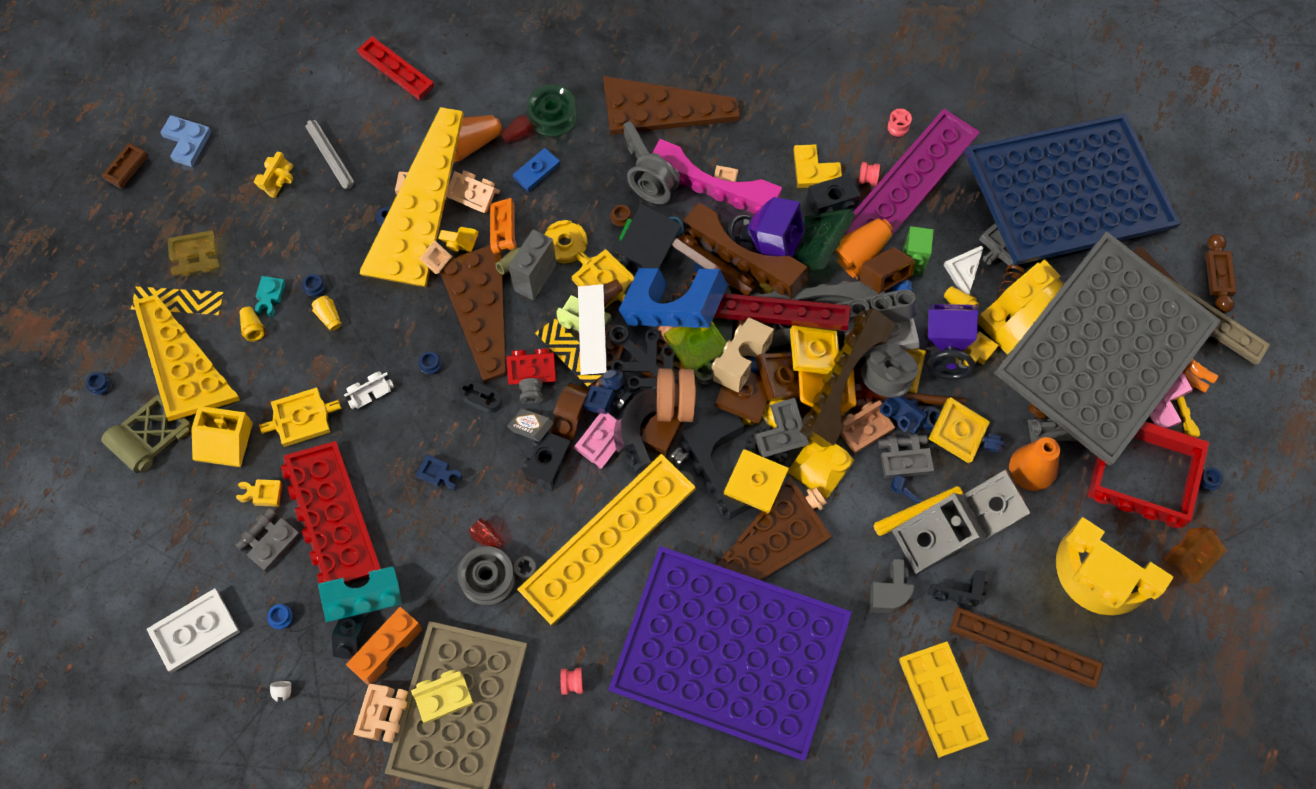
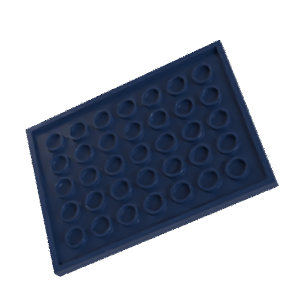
[964,114,1181,265]

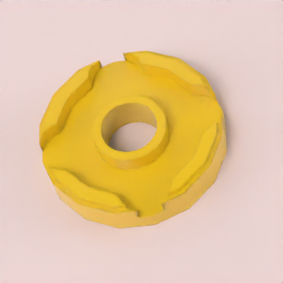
[544,220,588,264]

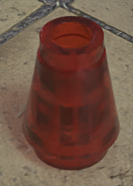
[500,114,534,144]
[468,518,504,549]

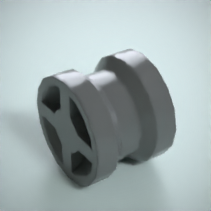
[519,378,543,405]

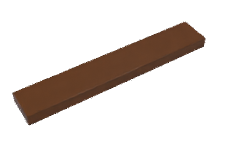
[948,606,1104,689]

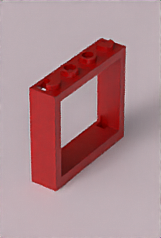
[1087,421,1209,528]

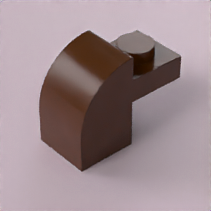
[551,383,590,441]

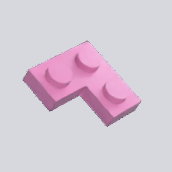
[1149,372,1192,429]

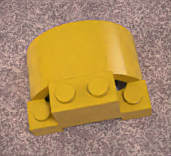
[977,260,1064,355]
[1056,517,1173,615]

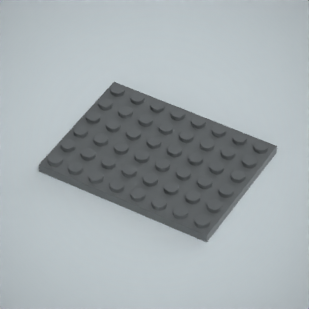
[994,231,1220,466]

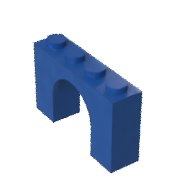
[619,268,728,328]

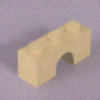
[712,317,774,393]

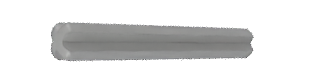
[306,120,355,190]

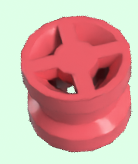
[887,109,912,137]
[859,162,880,186]
[561,668,583,695]

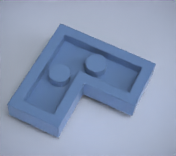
[160,115,212,167]

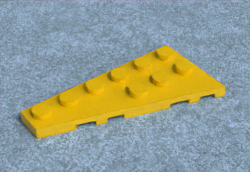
[133,295,240,421]

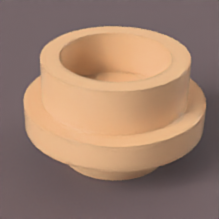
[805,487,827,511]

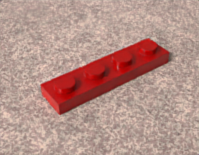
[357,36,435,101]

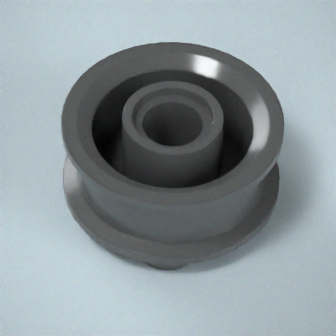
[627,153,680,204]
[861,343,918,398]
[458,546,515,606]

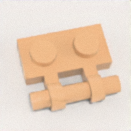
[353,684,408,743]

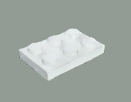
[147,589,240,673]

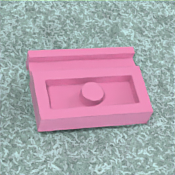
[573,413,616,469]

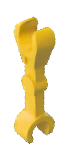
[1175,395,1200,438]

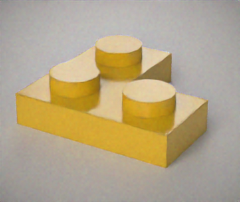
[794,145,842,188]

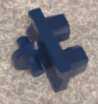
[880,396,927,434]

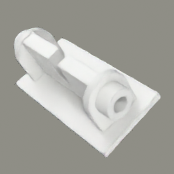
[344,371,394,409]

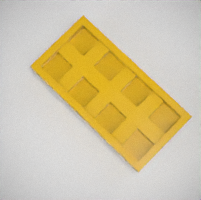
[899,642,989,758]

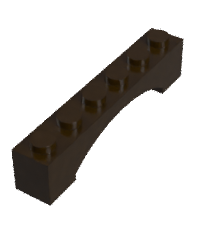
[800,308,896,447]

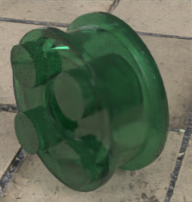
[527,84,577,137]

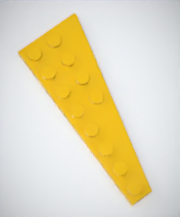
[360,107,464,287]

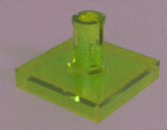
[664,322,727,371]

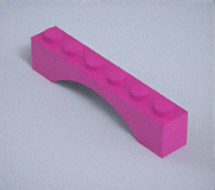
[653,139,782,214]

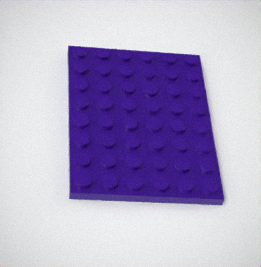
[608,546,852,761]

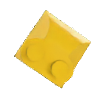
[787,439,854,500]

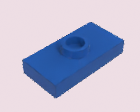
[513,148,560,192]

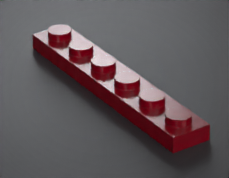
[714,293,851,331]

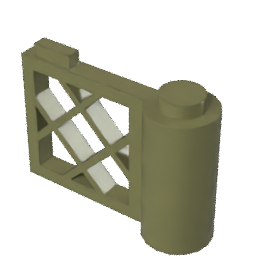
[101,395,191,473]

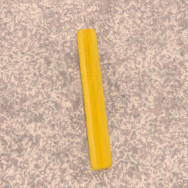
[874,486,963,536]

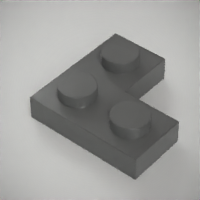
[754,398,809,458]

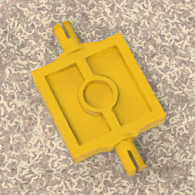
[572,249,634,309]
[259,387,341,447]

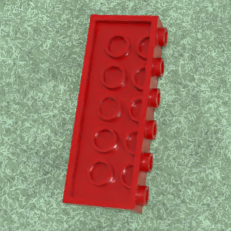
[281,441,381,585]

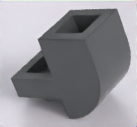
[870,559,914,614]

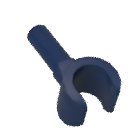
[891,476,922,504]

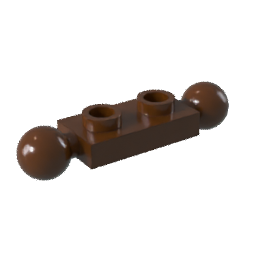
[1205,234,1237,313]

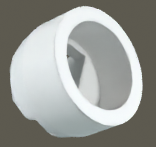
[270,681,291,701]

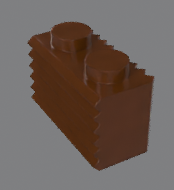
[860,247,915,294]

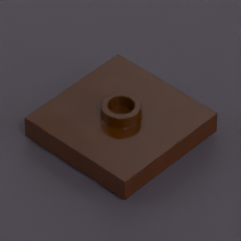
[755,352,800,401]
[714,371,768,424]

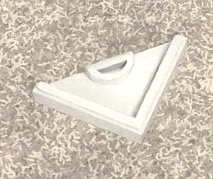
[944,246,983,294]

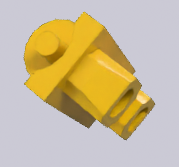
[254,152,293,198]

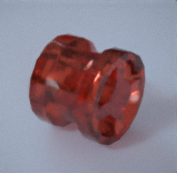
[850,384,873,413]

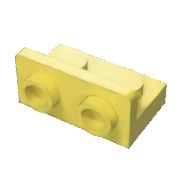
[411,670,474,724]

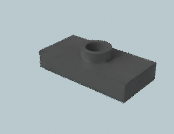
[624,121,650,159]

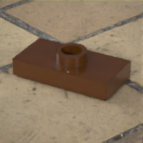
[101,143,149,189]

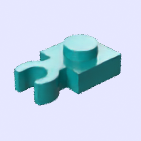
[255,276,286,317]

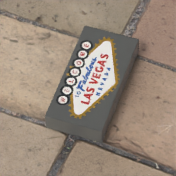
[507,408,553,442]

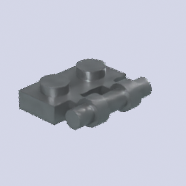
[878,433,934,479]
[235,508,301,572]

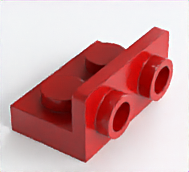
[506,348,556,385]

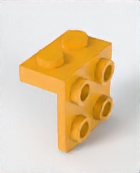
[799,369,856,415]

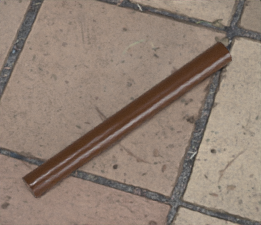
[870,390,966,406]

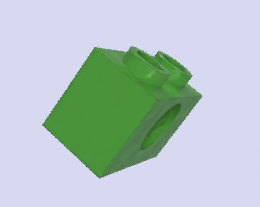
[903,226,934,276]

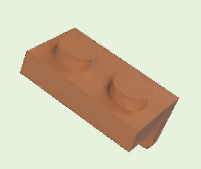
[840,400,895,454]

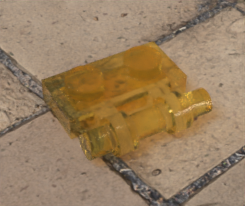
[167,230,219,276]

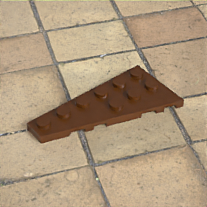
[603,76,740,135]
[440,245,506,384]
[717,477,832,581]

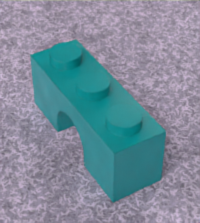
[318,566,402,622]

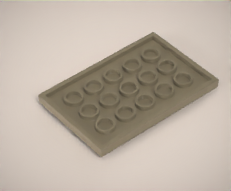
[385,621,528,789]

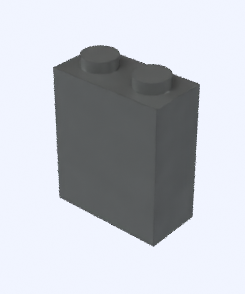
[509,229,557,301]

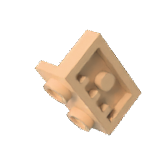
[446,170,500,214]

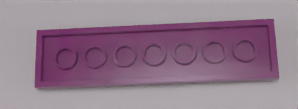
[839,109,980,243]

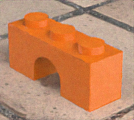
[346,607,423,686]

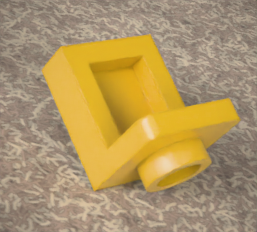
[438,227,479,252]

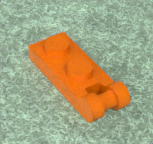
[490,198,517,254]

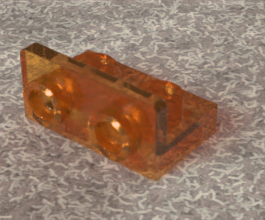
[1164,527,1227,584]

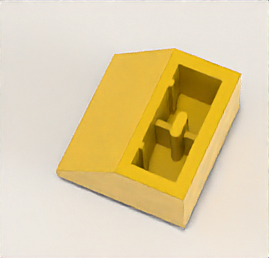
[192,406,253,467]

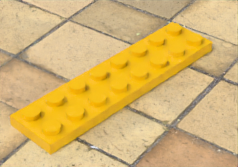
[517,454,696,627]

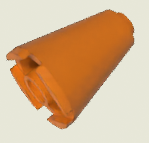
[453,115,502,163]
[828,218,893,280]
[1009,437,1060,491]

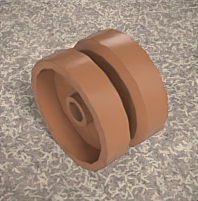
[657,368,696,422]

